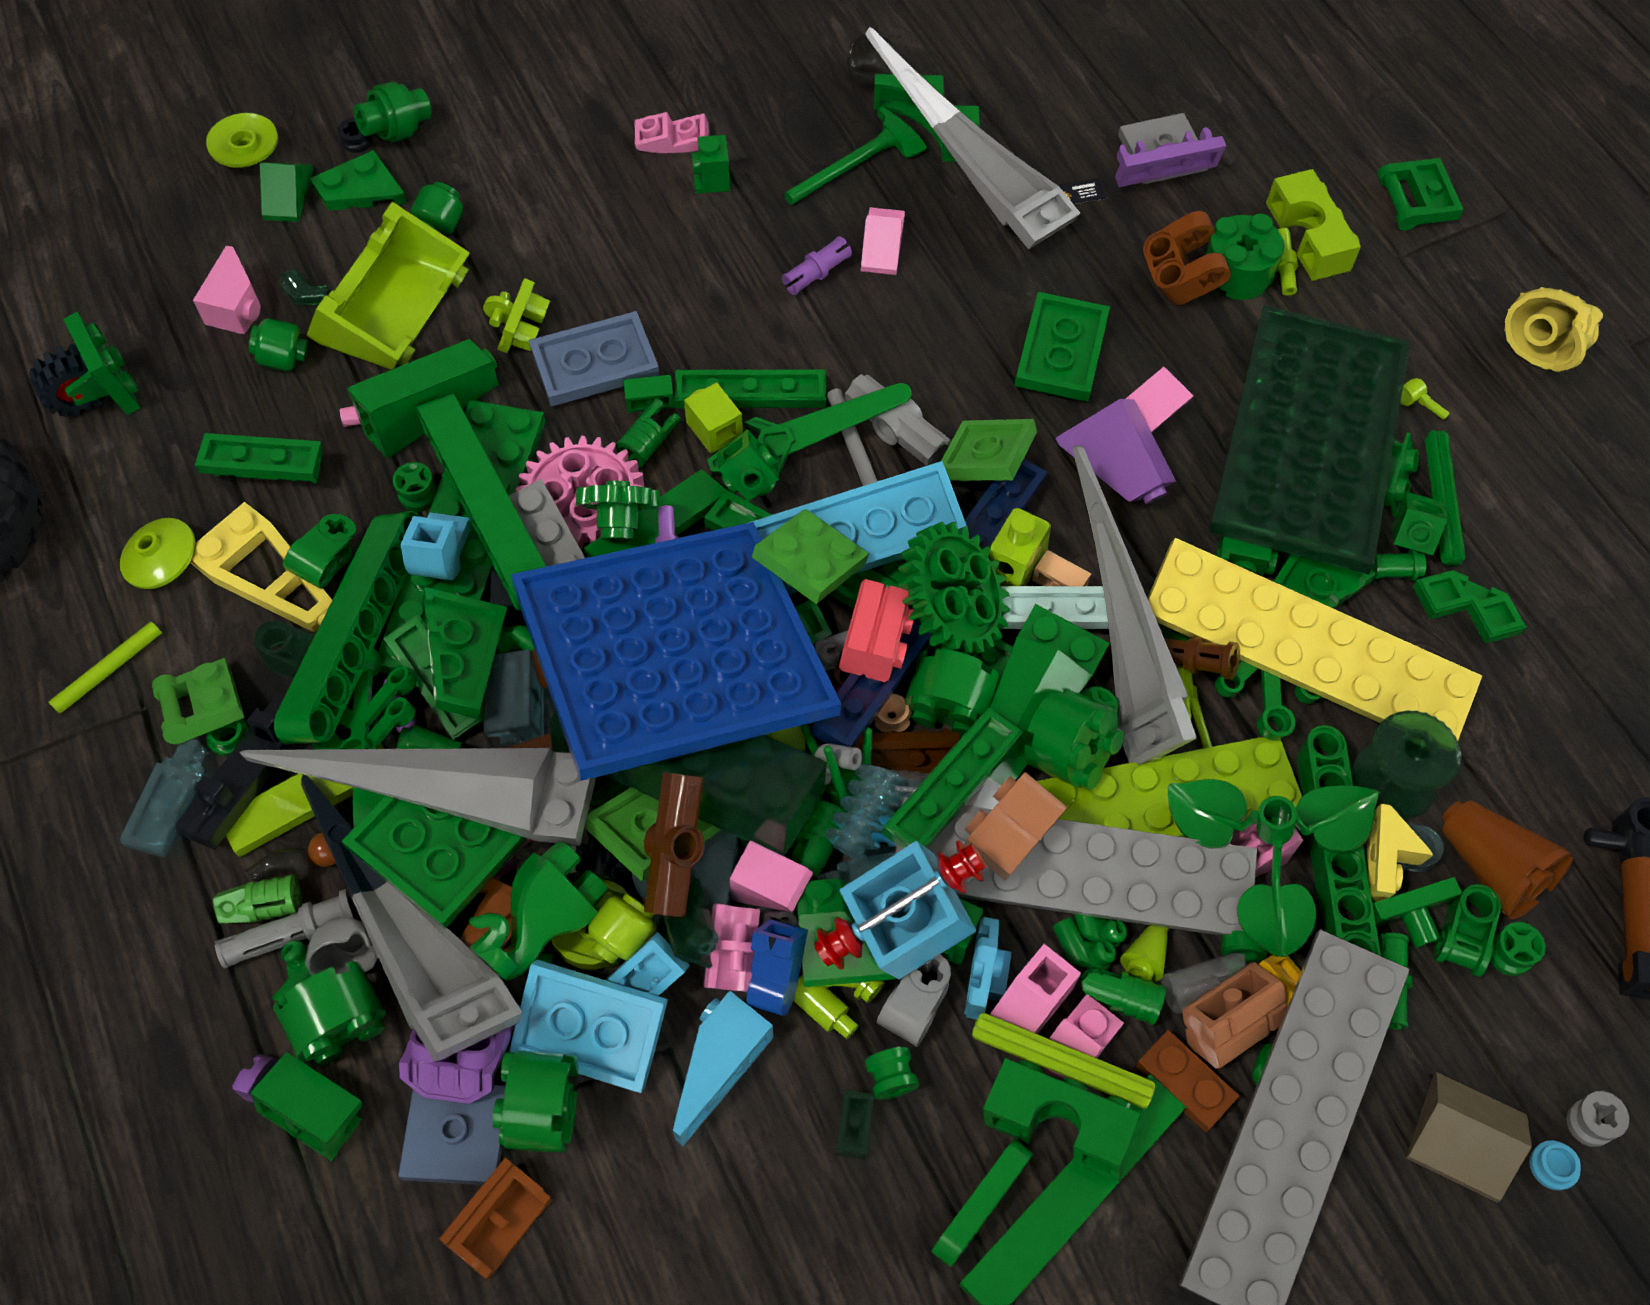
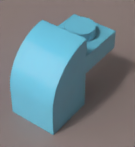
[400,512,471,580]

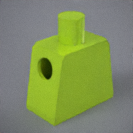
[988,508,1051,586]

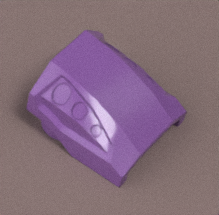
[399,1005,520,1104]

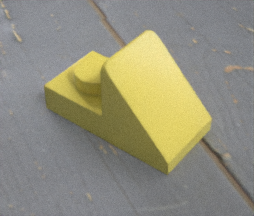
[1366,804,1433,902]

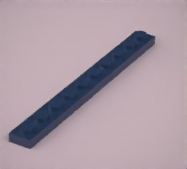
[811,459,1048,747]

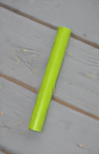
[48,621,162,714]

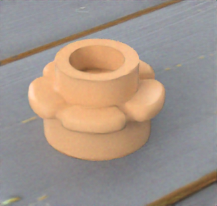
[874,694,912,733]

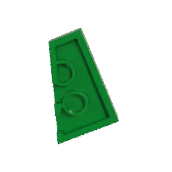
[1273,535,1376,609]

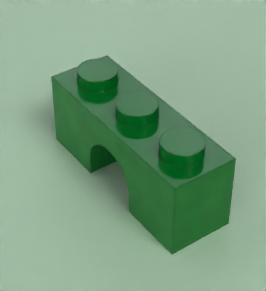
[983,1058,1141,1182]

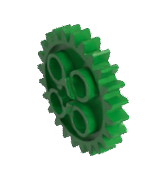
[898,522,1010,656]

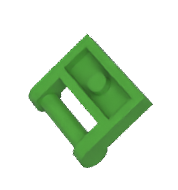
[152,658,245,744]

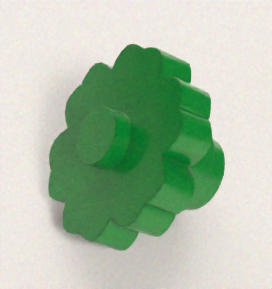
[576,480,660,541]

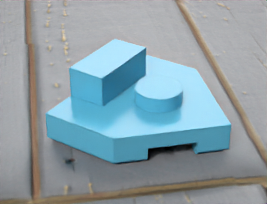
[964,917,1011,1019]

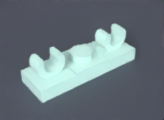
[1001,586,1109,629]

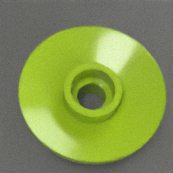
[206,113,278,167]
[120,518,196,589]

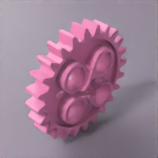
[516,436,644,551]

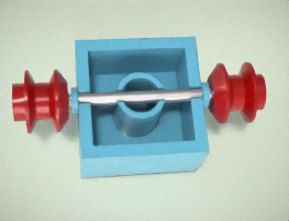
[814,840,987,979]

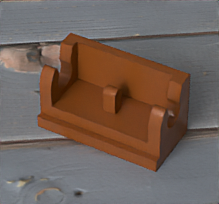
[439,1157,552,1281]

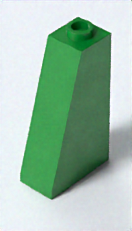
[347,339,498,459]

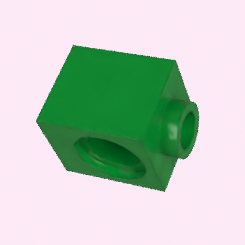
[1392,492,1448,555]

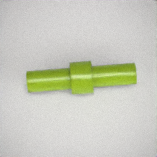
[1277,228,1298,296]

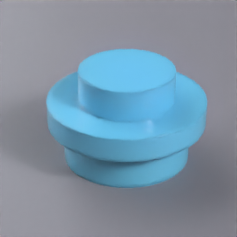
[1530,1141,1581,1191]

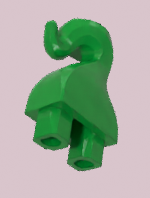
[469,841,609,981]

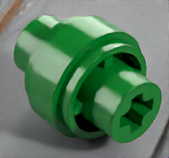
[353,81,432,142]

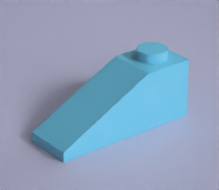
[673,991,773,1146]

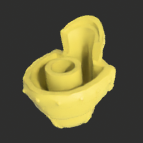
[1504,287,1603,372]

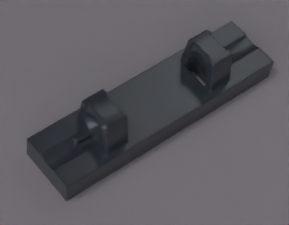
[174,693,294,850]

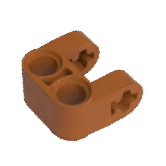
[1143,211,1231,305]

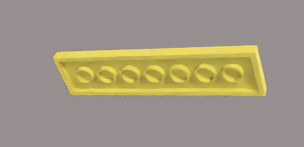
[1147,538,1482,753]

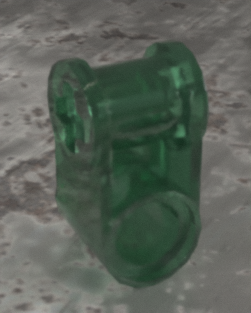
[253,620,315,679]

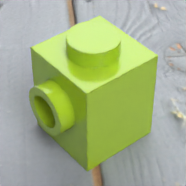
[684,382,743,454]

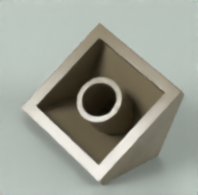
[1406,1072,1532,1202]

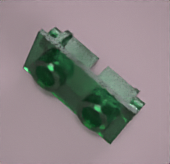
[662,874,718,969]

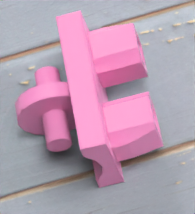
[704,904,760,993]

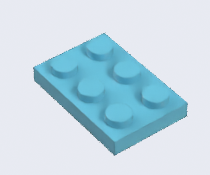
[509,960,668,1093]

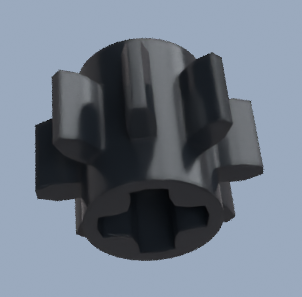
[575,834,627,883]

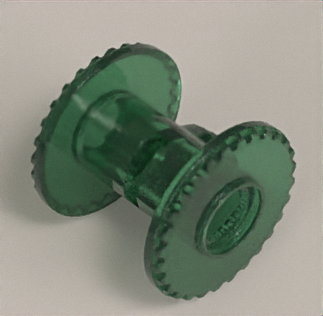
[1352,710,1461,819]

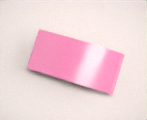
[635,112,709,153]

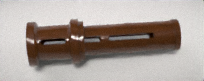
[1109,636,1240,680]

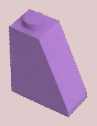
[1056,399,1176,504]

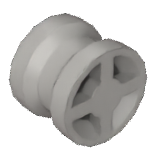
[1566,1091,1630,1147]

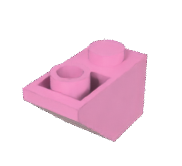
[990,944,1081,1057]

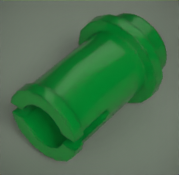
[1371,549,1426,581]

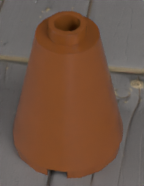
[1441,800,1573,920]

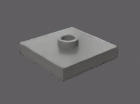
[1118,113,1208,184]

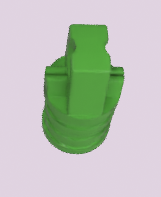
[213,874,302,923]

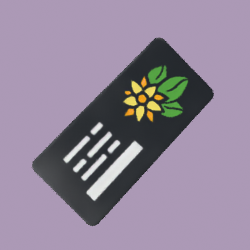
[1058,178,1107,204]

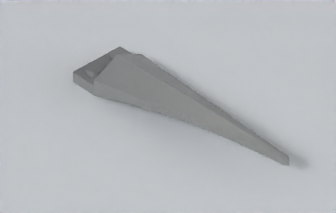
[1073,445,1197,765]
[240,748,596,846]

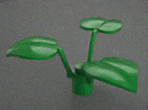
[1168,779,1378,957]

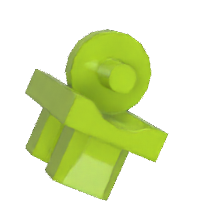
[483,278,550,354]

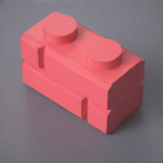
[839,579,914,682]

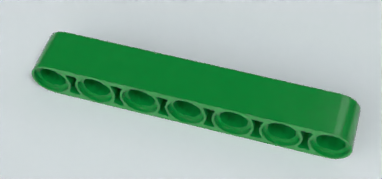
[415,393,546,612]
[274,511,421,745]
[1297,725,1381,956]

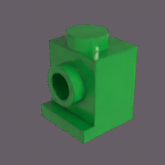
[692,135,730,194]
[1216,525,1278,577]

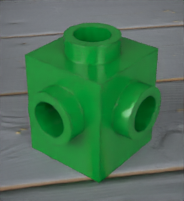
[717,429,779,502]

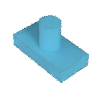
[605,932,690,996]

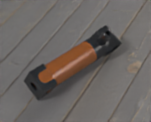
[1583,797,1650,1000]

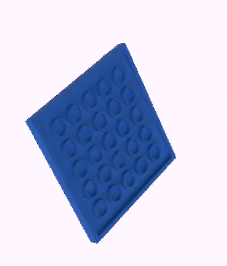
[511,522,841,781]

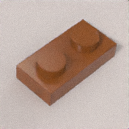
[1135,1030,1239,1133]

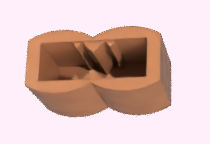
[964,772,1067,881]

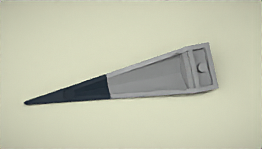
[301,774,523,1063]

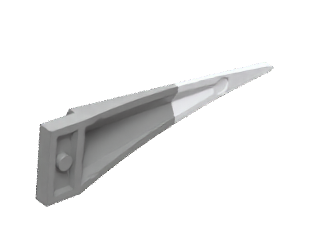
[866,27,1081,249]

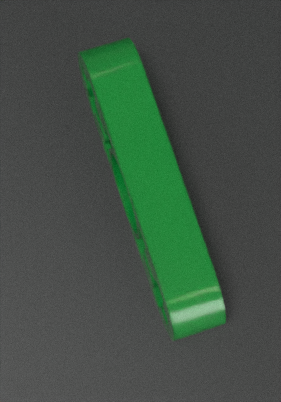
[931,1138,1034,1268]

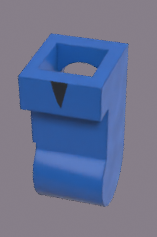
[746,919,808,1016]

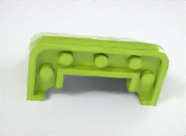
[306,202,470,370]

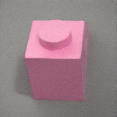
[193,245,261,335]

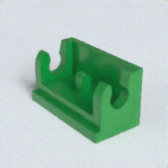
[250,1052,363,1162]

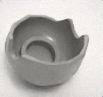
[305,917,378,976]

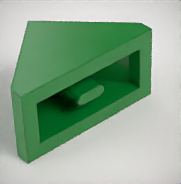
[260,162,314,222]

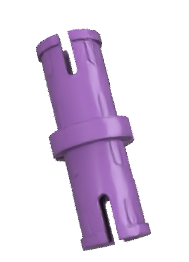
[781,236,852,295]

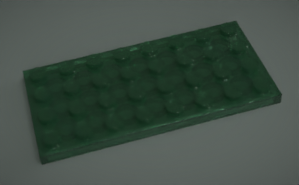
[1209,305,1410,575]

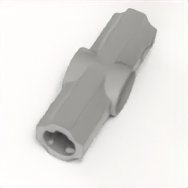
[845,374,951,466]

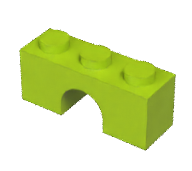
[1266,169,1361,281]

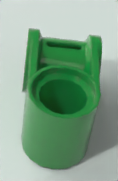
[283,514,356,589]
[1433,884,1501,978]

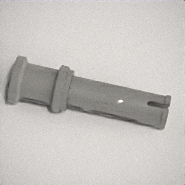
[215,889,360,968]

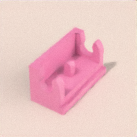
[1126,367,1193,433]

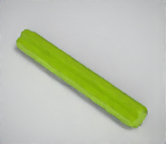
[972,1013,1155,1108]

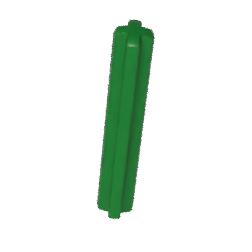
[1425,430,1466,567]

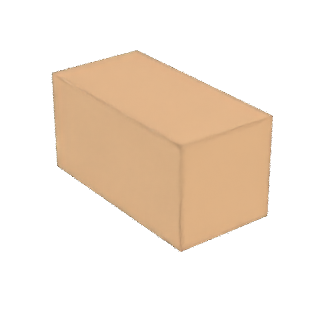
[1032,550,1091,586]

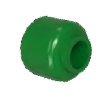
[410,182,464,236]
[248,318,308,372]

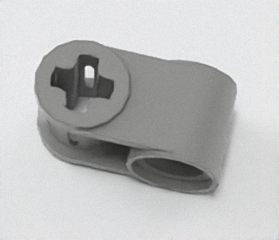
[876,954,951,1047]

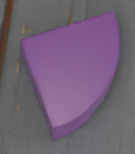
[232,1054,279,1103]

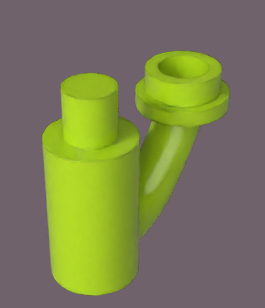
[793,975,885,1039]

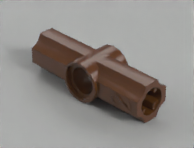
[644,772,704,917]

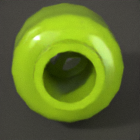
[588,893,657,964]

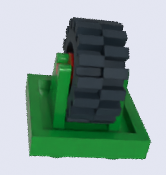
[30,312,141,417]

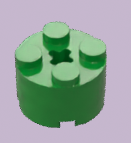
[1205,214,1284,300]
[905,649,1001,737]
[1025,688,1124,790]
[273,961,386,1066]
[492,1050,578,1153]

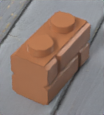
[1182,962,1287,1069]

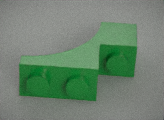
[874,74,980,162]

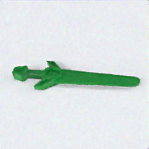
[707,383,912,477]

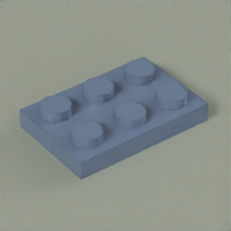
[529,311,660,407]

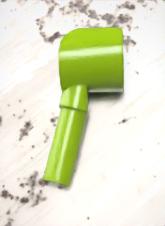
[1396,378,1450,420]

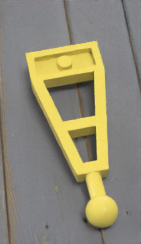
[190,502,332,632]

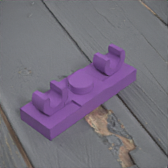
[1115,127,1226,187]

